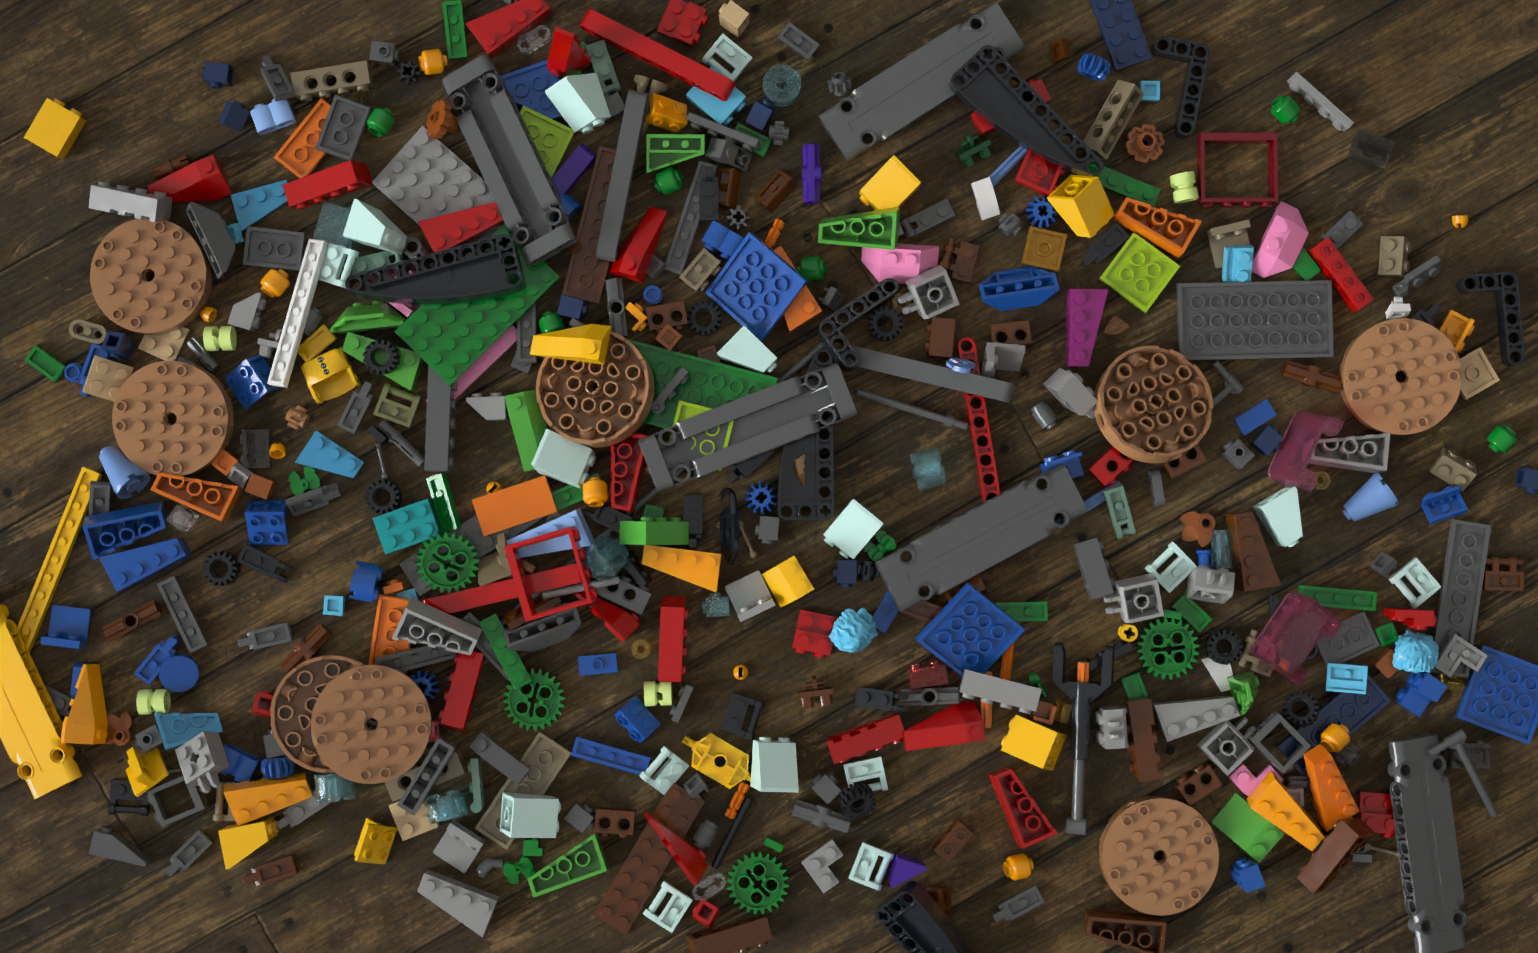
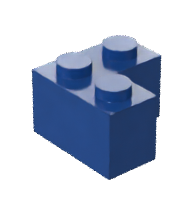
[1395,672,1447,717]

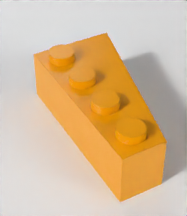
[642,545,722,593]
[1247,770,1324,851]
[223,772,313,826]

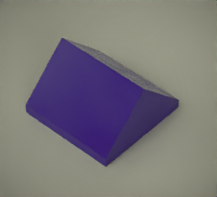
[888,852,927,888]

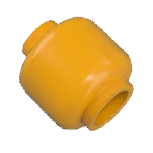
[418,49,448,75]
[261,269,290,298]
[582,477,608,507]
[1320,723,1350,752]
[1003,853,1034,881]

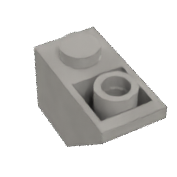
[227,292,267,332]
[466,393,508,421]

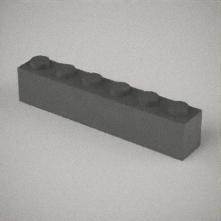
[424,365,457,473]

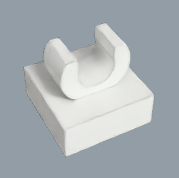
[1385,297,1411,319]

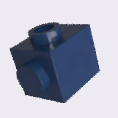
[202,62,234,89]
[745,98,777,131]
[218,100,250,132]
[557,295,589,319]
[101,331,135,361]
[1249,425,1283,456]
[1515,467,1538,494]
[833,560,857,587]

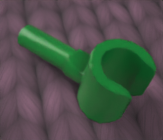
[1027,673,1048,697]

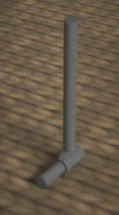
[1212,360,1244,408]
[1428,729,1498,817]

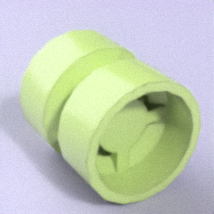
[1169,171,1199,204]
[203,326,237,351]
[644,681,672,707]
[136,689,171,715]

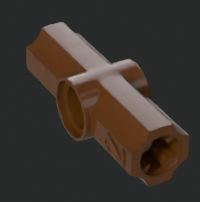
[1281,360,1342,393]
[103,599,163,642]
[279,623,333,674]

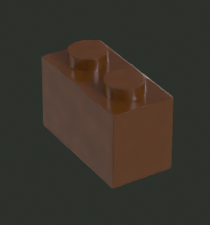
[925,317,955,359]

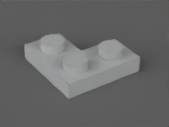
[1434,634,1488,677]
[801,839,843,894]

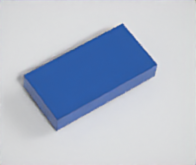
[1233,399,1277,436]

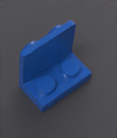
[225,355,280,410]
[1040,449,1084,478]
[245,500,289,545]
[41,605,91,649]

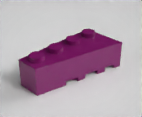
[1066,289,1108,368]

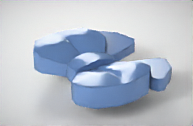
[946,358,975,374]

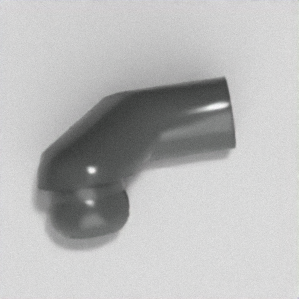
[476,858,504,878]

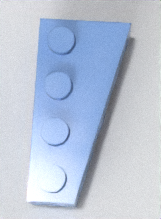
[506,508,596,558]

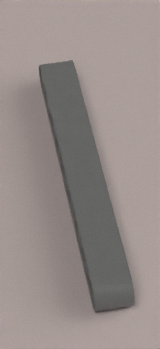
[596,89,649,262]
[845,345,1014,403]

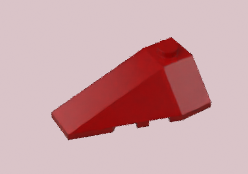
[147,155,233,204]
[608,207,669,283]
[570,584,641,642]
[644,813,708,887]

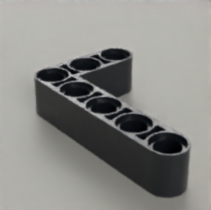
[1151,36,1210,139]
[1456,271,1525,367]
[817,278,898,372]

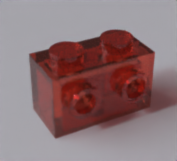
[906,660,948,689]

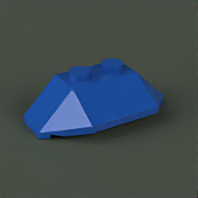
[979,266,1059,311]

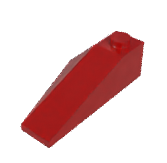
[547,27,592,77]
[903,700,986,751]

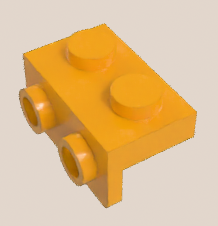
[645,93,687,133]
[1439,310,1475,353]

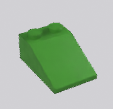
[1210,793,1285,863]

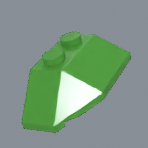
[330,301,407,334]

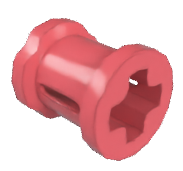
[428,720,440,742]

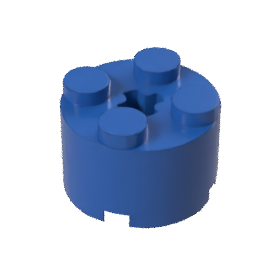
[349,560,384,603]

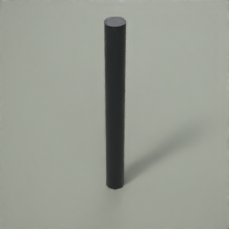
[711,797,753,869]

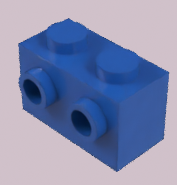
[1230,857,1265,893]

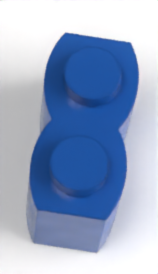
[702,220,744,261]
[220,743,262,783]

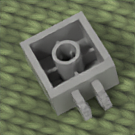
[898,265,959,319]
[1043,368,1097,418]
[1186,565,1235,604]
[1103,573,1164,623]
[1095,705,1129,749]
[1196,717,1256,775]
[175,731,229,794]

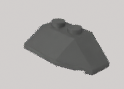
[185,202,236,279]
[503,602,581,652]

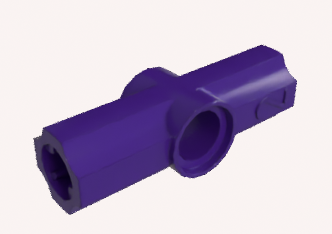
[802,144,821,204]

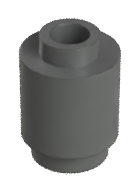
[303,306,324,335]
[1031,401,1058,430]
[693,819,719,849]

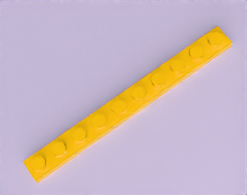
[17,467,103,653]

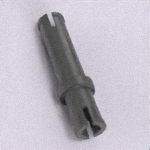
[377,419,425,467]

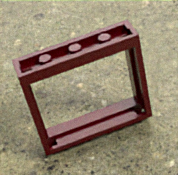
[1197,132,1278,208]

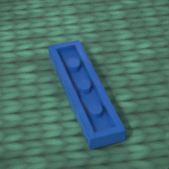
[571,736,651,775]

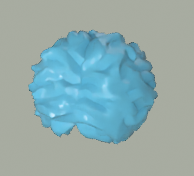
[829,608,878,653]
[1392,629,1439,674]

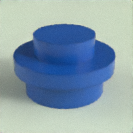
[643,285,662,305]
[64,363,83,382]

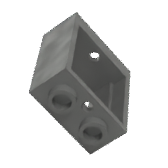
[1248,711,1311,773]
[147,776,210,827]

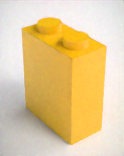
[24,98,86,160]

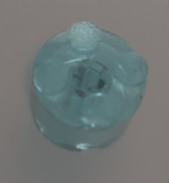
[763,64,801,107]
[910,447,946,491]
[585,534,629,580]
[314,772,355,802]
[426,789,469,824]

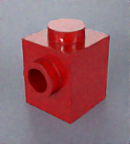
[251,691,273,718]
[692,899,721,930]

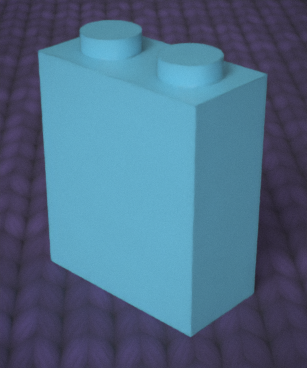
[686,66,746,127]

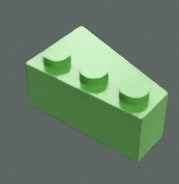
[646,134,705,173]
[619,517,689,545]

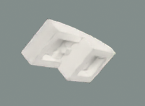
[971,177,1000,220]

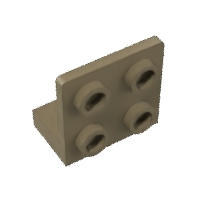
[1207,220,1251,268]
[477,533,512,586]

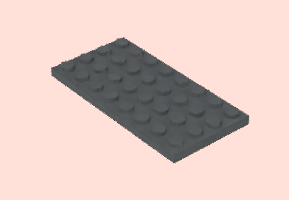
[1176,280,1334,361]

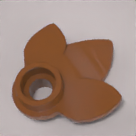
[1180,511,1216,547]
[105,712,132,746]

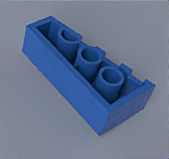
[82,501,168,560]
[99,538,192,592]

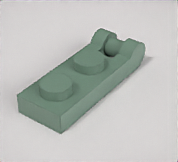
[586,40,621,95]
[352,251,405,275]
[1103,484,1136,540]
[468,756,485,813]

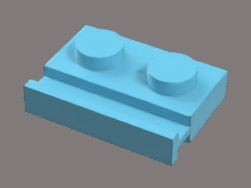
[1221,245,1254,282]
[1326,662,1368,694]

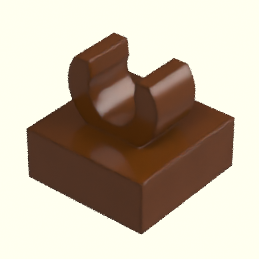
[1049,38,1074,63]

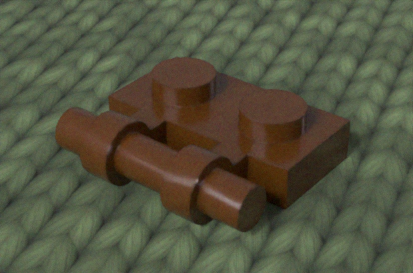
[939,238,980,284]
[1483,556,1524,591]

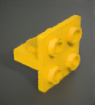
[126,747,169,797]
[354,818,397,864]

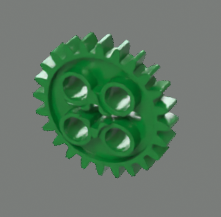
[416,530,479,593]
[1136,617,1200,680]
[503,668,566,731]
[727,851,789,915]

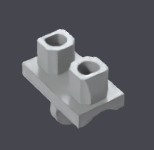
[257,329,282,358]

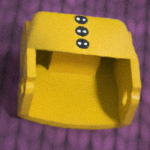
[301,347,361,404]

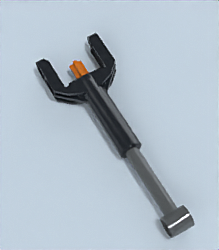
[1053,642,1115,835]

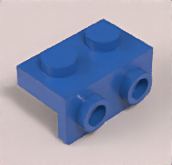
[1421,485,1468,525]
[614,696,661,743]

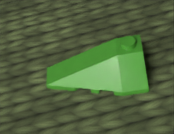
[504,390,547,472]
[1227,671,1259,716]

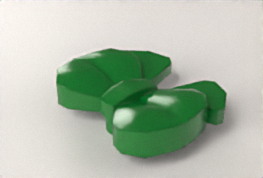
[288,467,321,496]
[864,530,896,562]
[503,856,535,884]

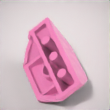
[1252,201,1309,278]
[861,243,939,284]

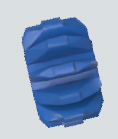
[1077,53,1111,81]
[1025,196,1058,228]
[745,481,778,514]
[410,671,439,702]
[261,755,295,779]

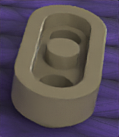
[69,319,108,344]

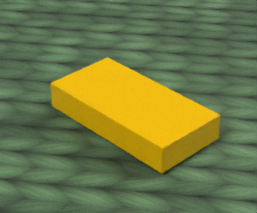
[297,324,337,362]

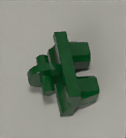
[954,133,992,168]

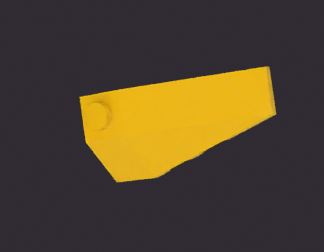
[530,324,611,365]

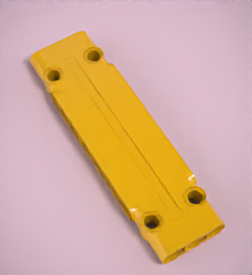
[0,604,83,799]

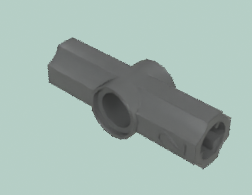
[605,278,628,337]
[900,687,959,706]
[791,799,852,833]

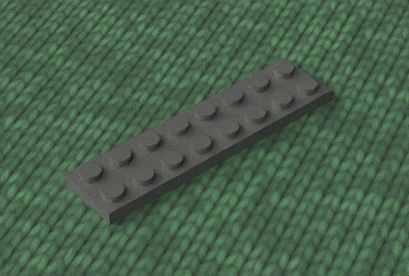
[399,515,548,596]
[1430,519,1492,678]

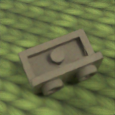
[1378,236,1411,277]
[679,248,722,292]
[1430,447,1477,492]

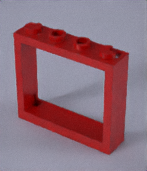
[504,526,597,622]

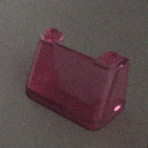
[1268,410,1344,493]
[1250,592,1343,687]

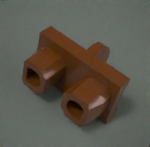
[798,676,834,708]

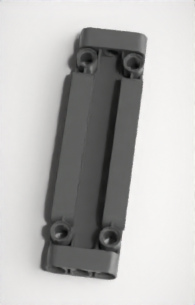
[818,3,1025,163]
[442,54,577,266]
[638,363,858,492]
[875,463,1088,612]
[1388,733,1467,953]

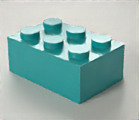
[373,499,444,555]

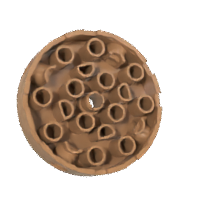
[90,219,212,335]
[1339,318,1462,435]
[536,331,655,448]
[1094,346,1213,463]
[112,361,234,476]
[270,655,378,773]
[311,664,432,784]
[1099,796,1219,916]

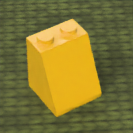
[859,155,921,211]
[1047,175,1115,238]
[761,555,814,608]
[1001,715,1067,771]
[218,816,279,869]

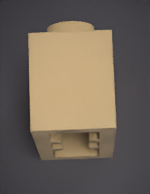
[719,0,750,38]

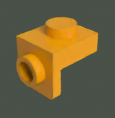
[625,302,648,333]

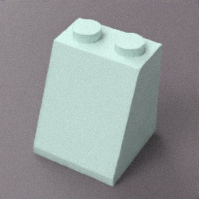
[545,73,611,134]
[343,199,407,255]
[717,326,777,374]
[531,429,596,489]
[1253,486,1303,548]
[823,499,884,560]
[750,737,799,793]
[499,792,561,838]

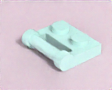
[701,34,752,82]
[318,243,359,289]
[1144,542,1197,593]
[1388,557,1441,609]
[639,746,689,795]
[843,756,888,791]
[848,842,895,891]
[643,880,693,933]

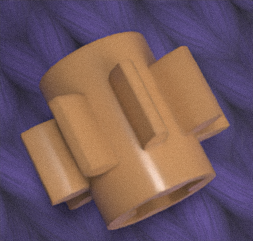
[285,405,310,430]

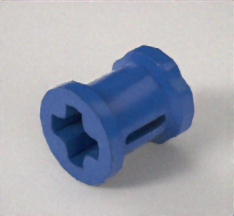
[1196,550,1214,569]

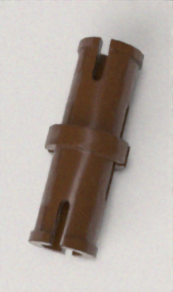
[150,154,191,180]

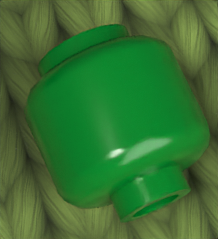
[1271,95,1300,124]
[366,107,396,137]
[654,167,684,195]
[797,255,827,282]
[538,311,566,334]
[1487,424,1517,453]

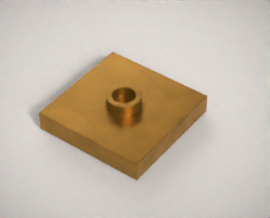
[1021,226,1067,272]

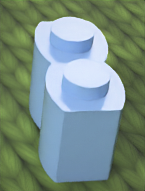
[250,99,297,135]

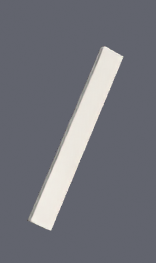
[267,238,329,388]

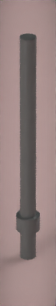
[856,388,968,430]

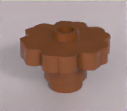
[426,100,459,139]
[1124,124,1165,164]

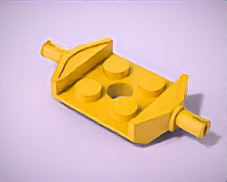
[681,732,751,789]

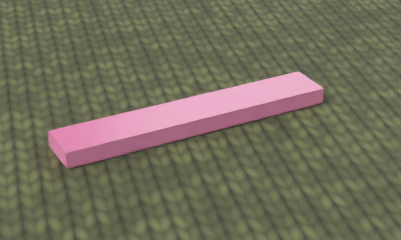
[426,325,517,402]

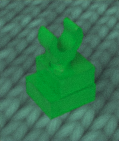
[523,838,544,856]

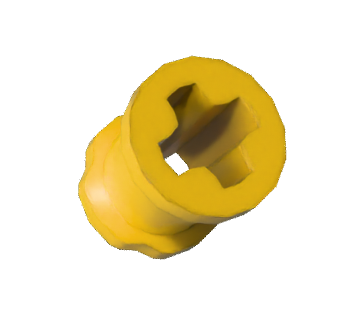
[1118,624,1138,642]

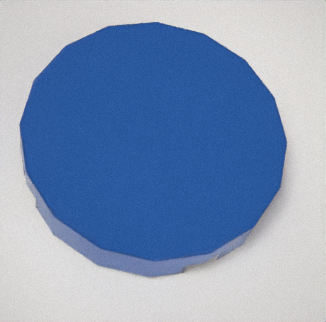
[159,654,199,692]

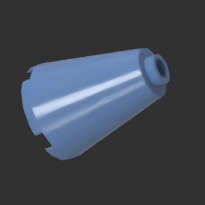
[99,446,151,499]
[1342,472,1400,522]

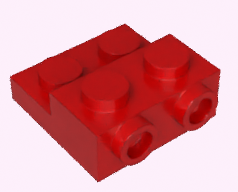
[657,0,709,48]
[1014,150,1065,197]
[1383,608,1437,630]
[792,609,838,658]
[1357,791,1396,838]

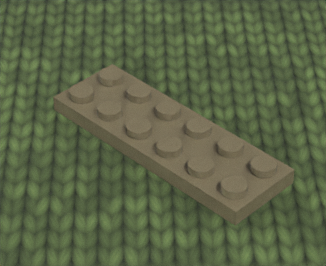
[475,731,572,850]

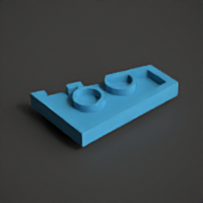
[231,180,288,233]
[295,431,365,478]
[154,713,223,751]

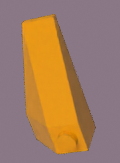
[61,664,108,745]

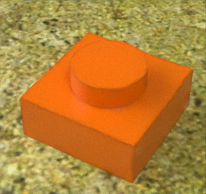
[211,449,240,476]
[383,579,407,594]

